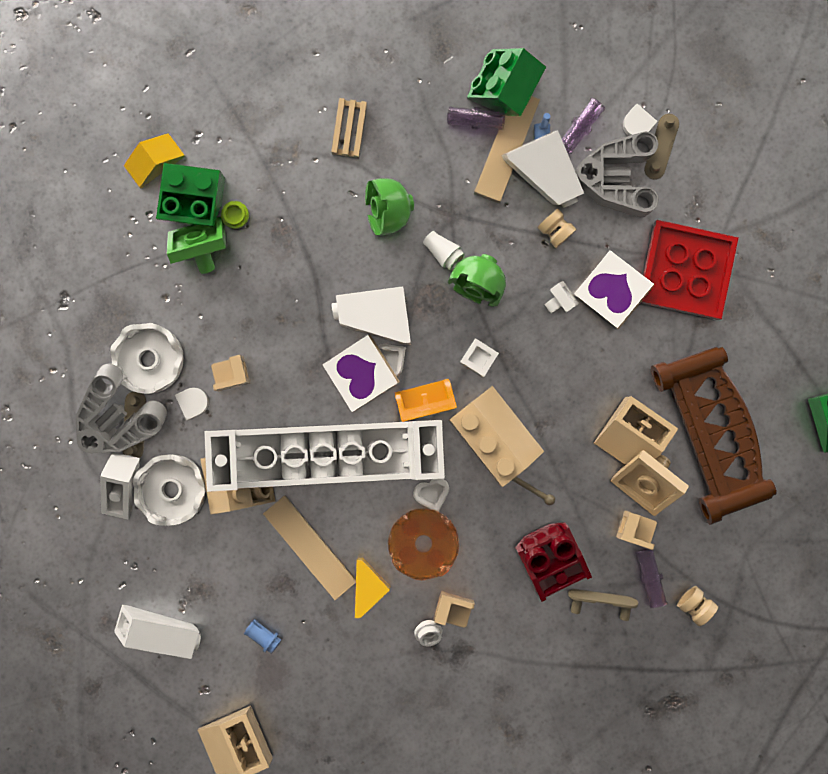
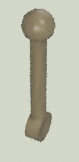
[512,476,555,505]

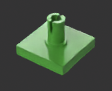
[167,217,226,274]

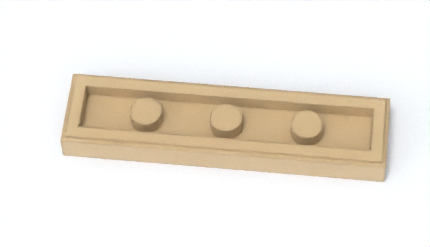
[474,96,540,203]
[263,495,356,600]

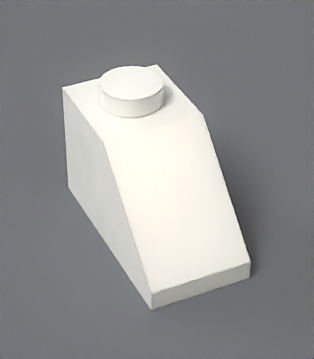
[100,452,140,520]

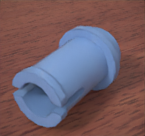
[244,619,281,654]

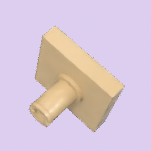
[610,450,689,516]

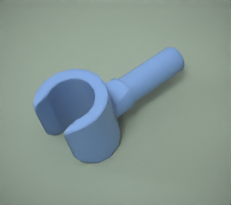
[534,113,551,140]

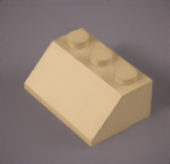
[449,386,544,487]

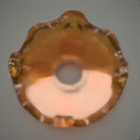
[388,508,459,581]

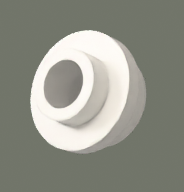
[414,620,443,647]

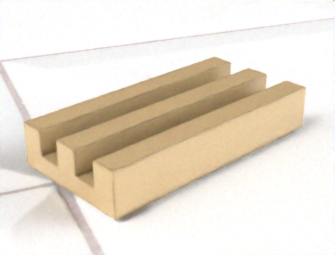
[331,98,367,158]

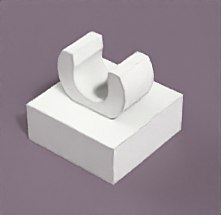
[544,281,579,313]

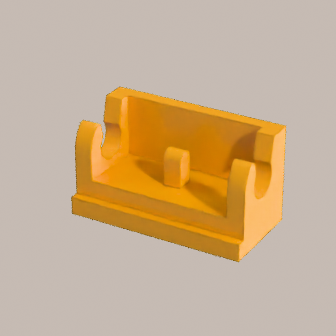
[394,379,457,422]

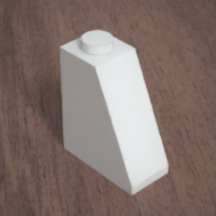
[502,130,584,208]
[332,286,411,345]
[114,605,201,659]

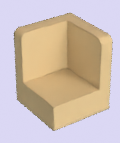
[211,355,251,392]
[616,511,657,550]
[434,591,475,628]

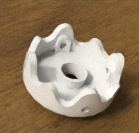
[110,323,184,394]
[133,454,207,526]

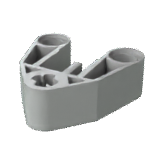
[575,131,659,218]
[76,364,167,454]

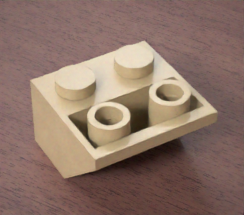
[594,396,678,465]
[200,458,275,514]
[198,706,273,774]

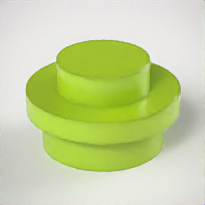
[221,201,249,229]

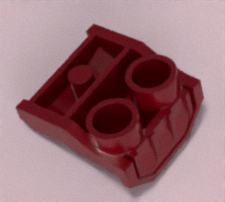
[515,523,592,602]

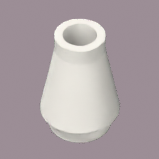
[423,231,465,271]

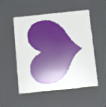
[574,251,655,329]
[323,335,400,412]

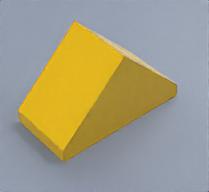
[123,133,186,188]
[355,557,390,618]

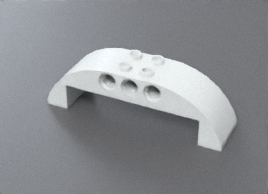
[204,420,445,492]

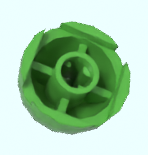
[365,178,414,235]
[448,254,506,307]

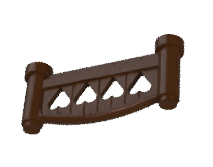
[651,347,777,525]

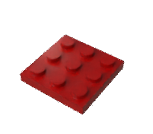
[641,220,739,320]

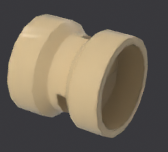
[537,209,577,248]
[677,586,718,626]

